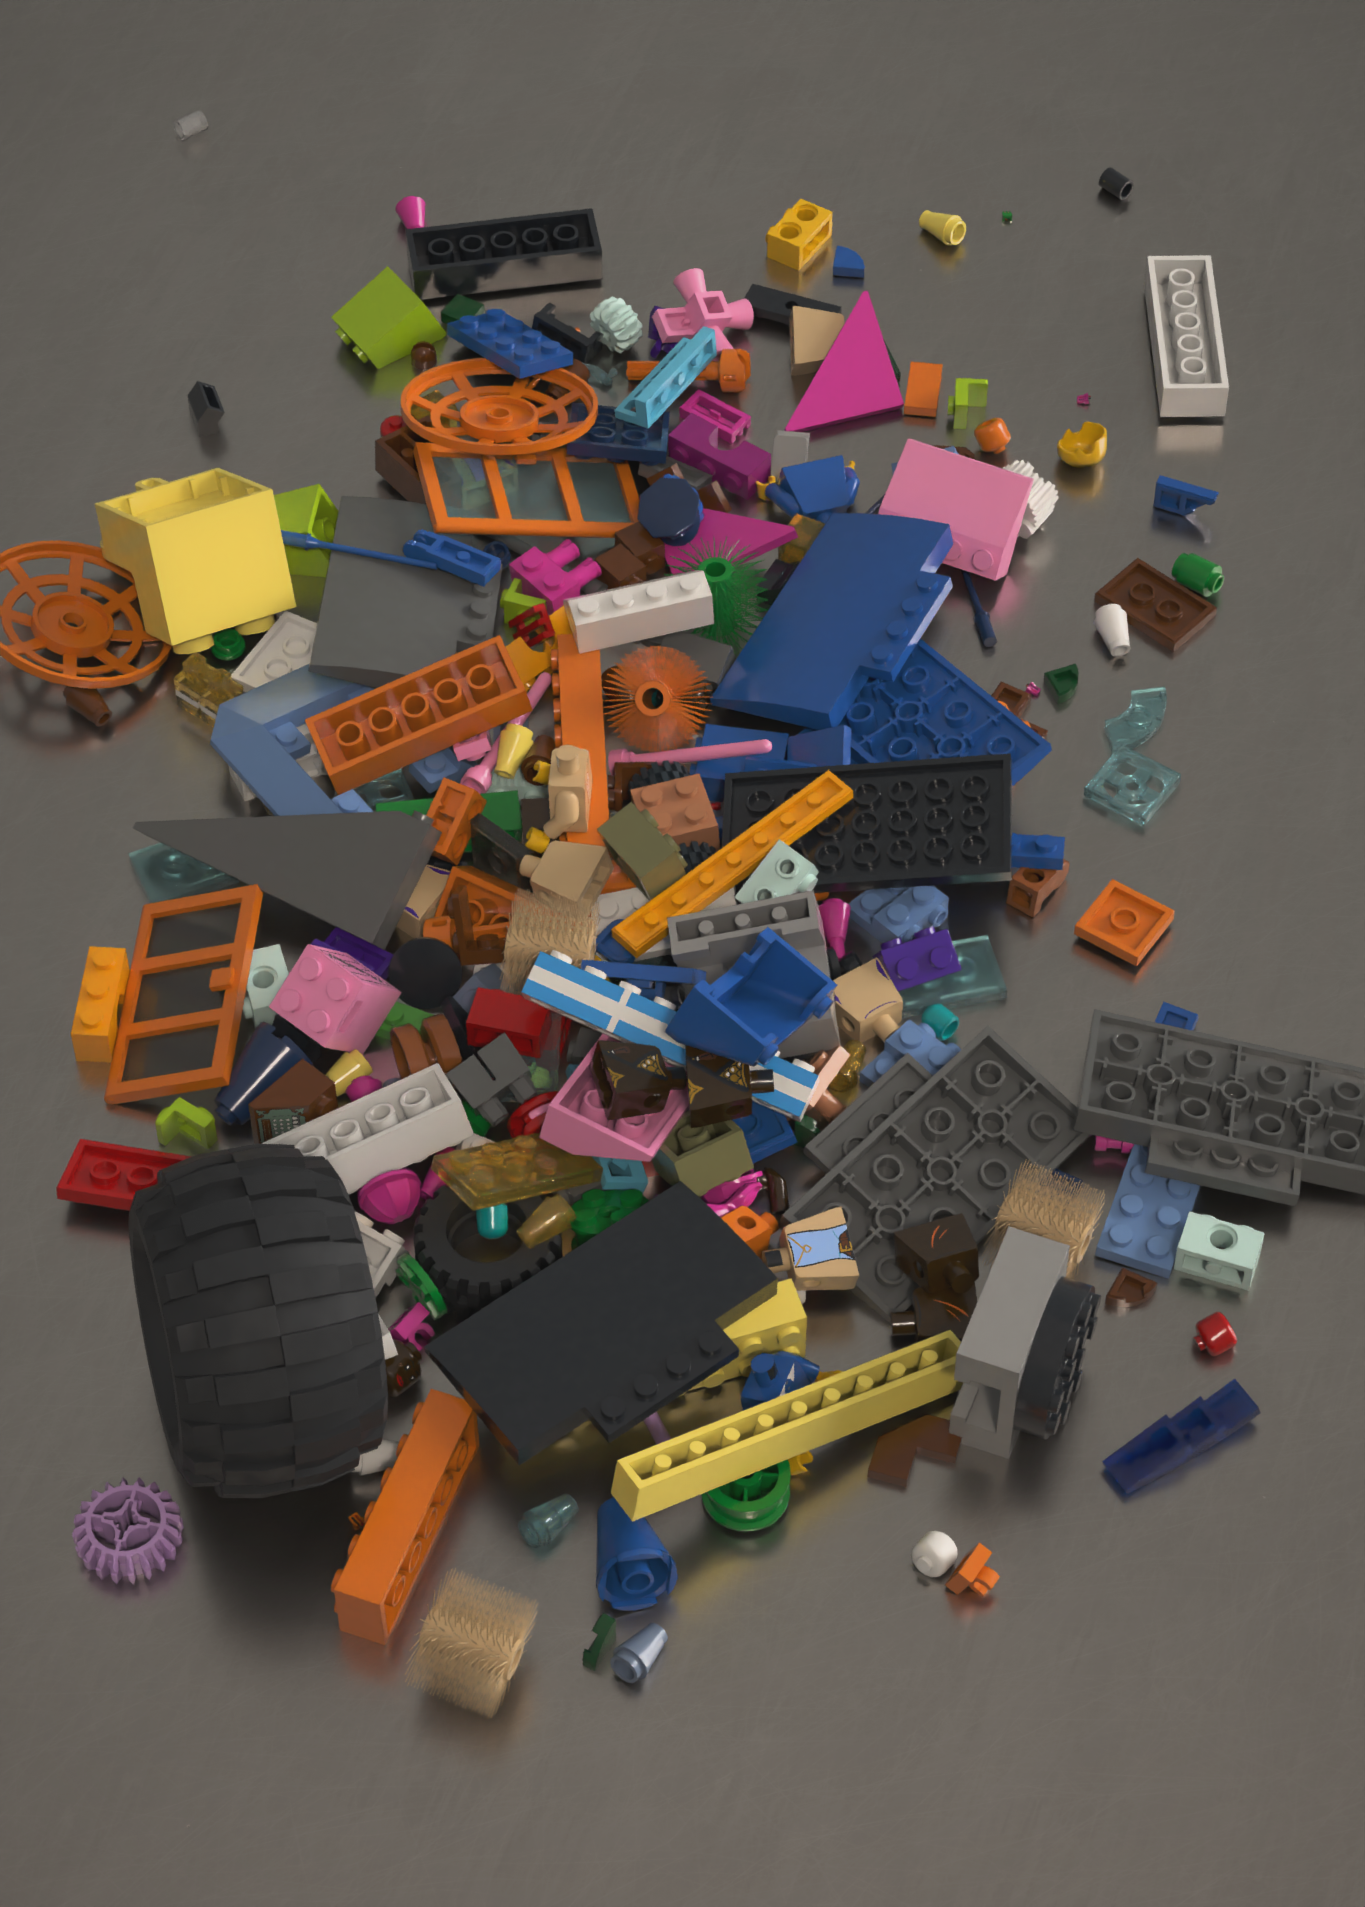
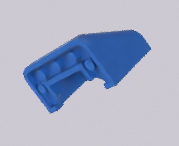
[665,927,837,1067]

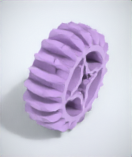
[72,1477,184,1585]

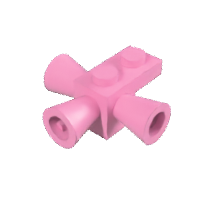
[652,268,754,362]

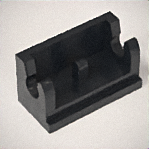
[532,303,604,366]

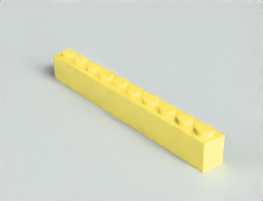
[611,1330,963,1522]

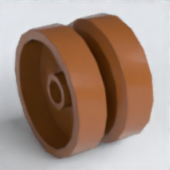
[390,1013,462,1094]

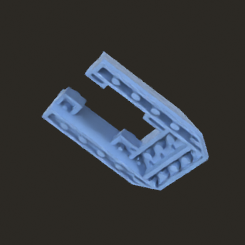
[210,664,478,816]

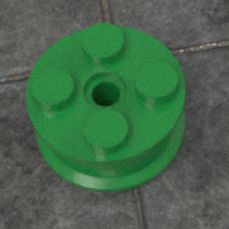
[567,1189,649,1250]
[701,1459,791,1532]

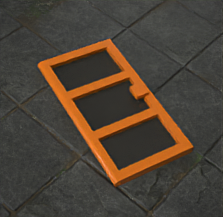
[104,884,263,1105]

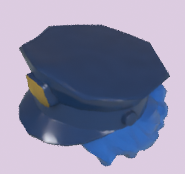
[637,474,704,546]

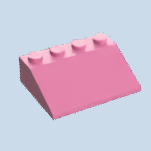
[878,438,1034,581]
[539,1034,689,1162]

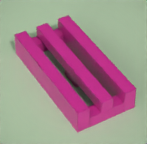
[679,389,751,444]

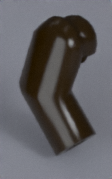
[754,1167,790,1215]

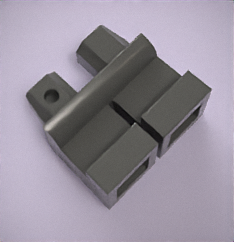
[446,1032,538,1127]

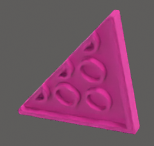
[784,290,904,432]
[639,497,798,575]

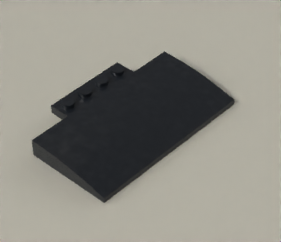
[424,1181,778,1466]

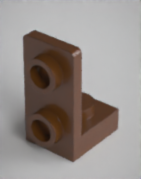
[608,762,654,814]
[448,885,506,966]

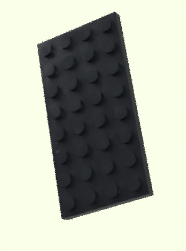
[722,753,1012,894]

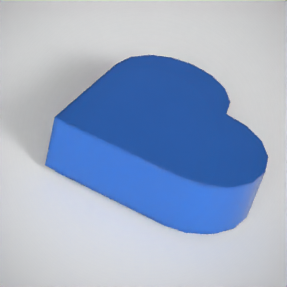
[596,919,635,963]

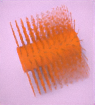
[600,646,713,752]

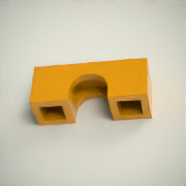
[506,605,573,692]
[71,946,130,1063]

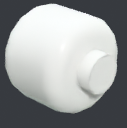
[911,1531,958,1577]

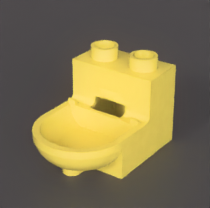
[95,468,296,654]

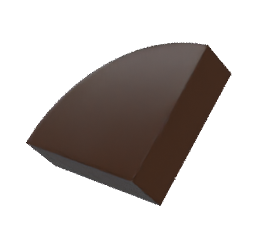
[1105,1268,1157,1307]

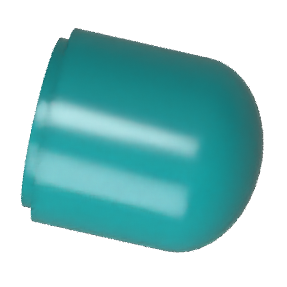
[921,1004,959,1041]
[476,1203,508,1239]

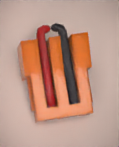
[348,1512,365,1530]

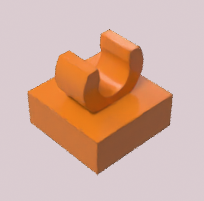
[945,1542,1000,1597]

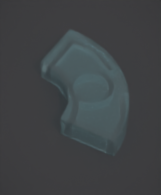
[1104,686,1167,754]

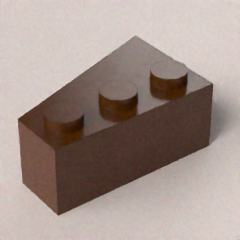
[375,415,461,511]

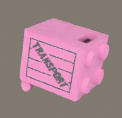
[269,944,402,1055]

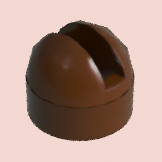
[411,341,437,370]

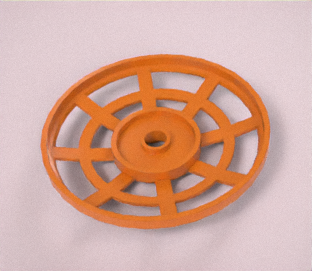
[401,358,598,455]
[0,540,173,689]

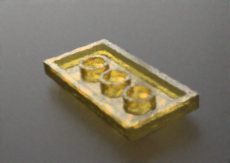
[431,1133,603,1211]

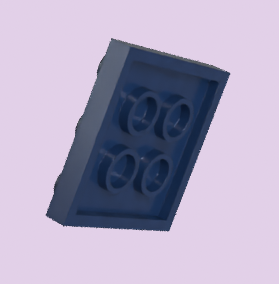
[567,403,670,466]

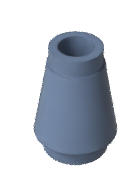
[610,1623,668,1683]

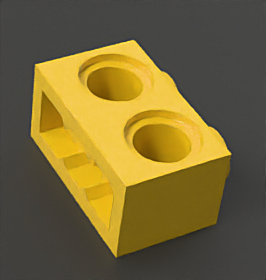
[765,199,833,271]

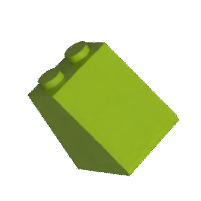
[331,266,447,369]
[274,484,338,577]

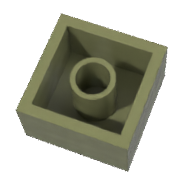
[597,802,688,901]
[652,1111,754,1197]

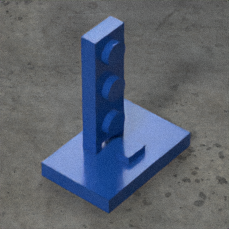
[581,960,707,1001]

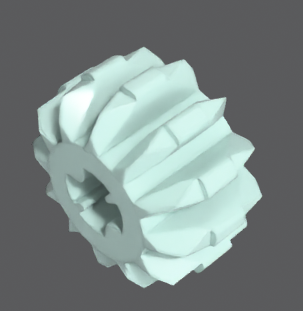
[590,296,643,353]

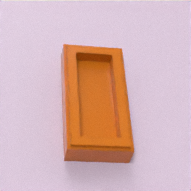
[904,361,943,417]

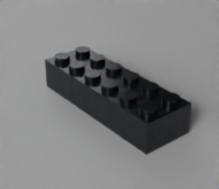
[405,208,603,299]

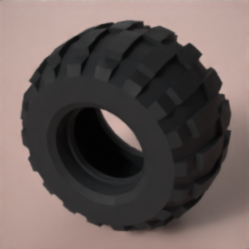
[129,1144,388,1498]

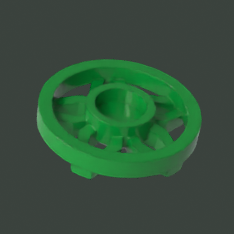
[395,1253,447,1320]

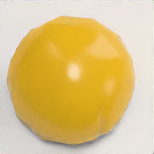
[1057,422,1107,468]

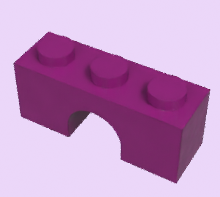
[668,413,771,500]

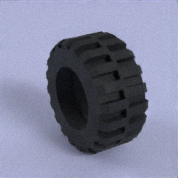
[413,1172,563,1320]

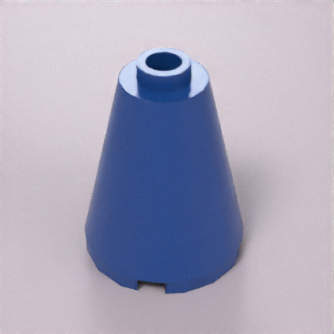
[596,1497,678,1611]

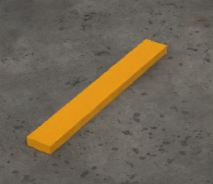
[611,770,853,958]

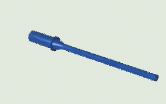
[281,530,437,570]

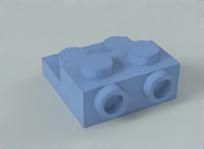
[849,885,949,943]
[859,1020,961,1088]

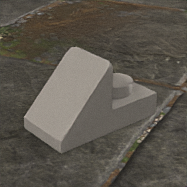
[771,430,810,485]

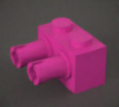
[509,539,602,615]

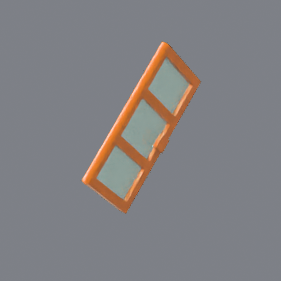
[413,442,640,538]

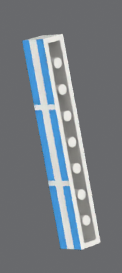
[521,950,819,1122]

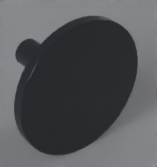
[389,937,462,1009]

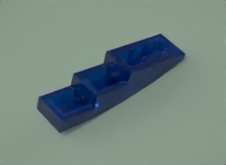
[1102,1379,1261,1494]

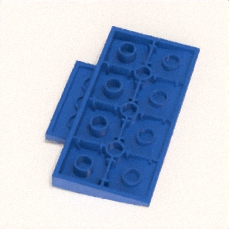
[710,513,954,730]
[797,638,1052,786]

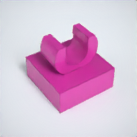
[388,1302,435,1351]

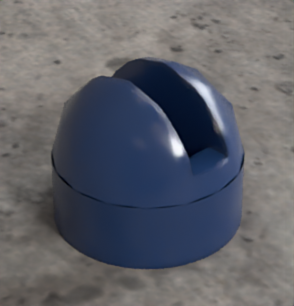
[483,541,511,570]

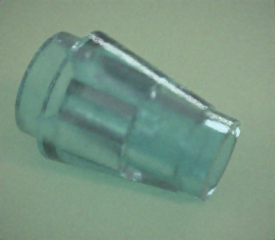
[518,1493,579,1548]

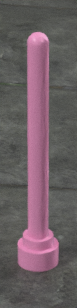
[460,672,552,794]
[608,739,772,775]

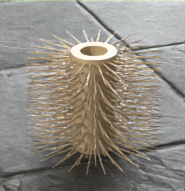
[500,888,600,995]
[982,1159,1105,1279]
[405,1568,538,1719]

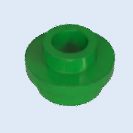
[211,628,245,660]

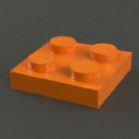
[1074,879,1175,967]

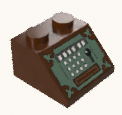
[248,1058,338,1144]

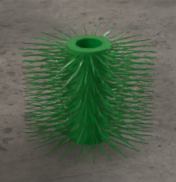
[664,537,769,650]

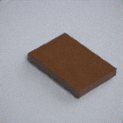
[1094,558,1217,652]

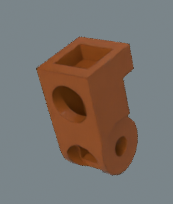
[1006,859,1070,918]

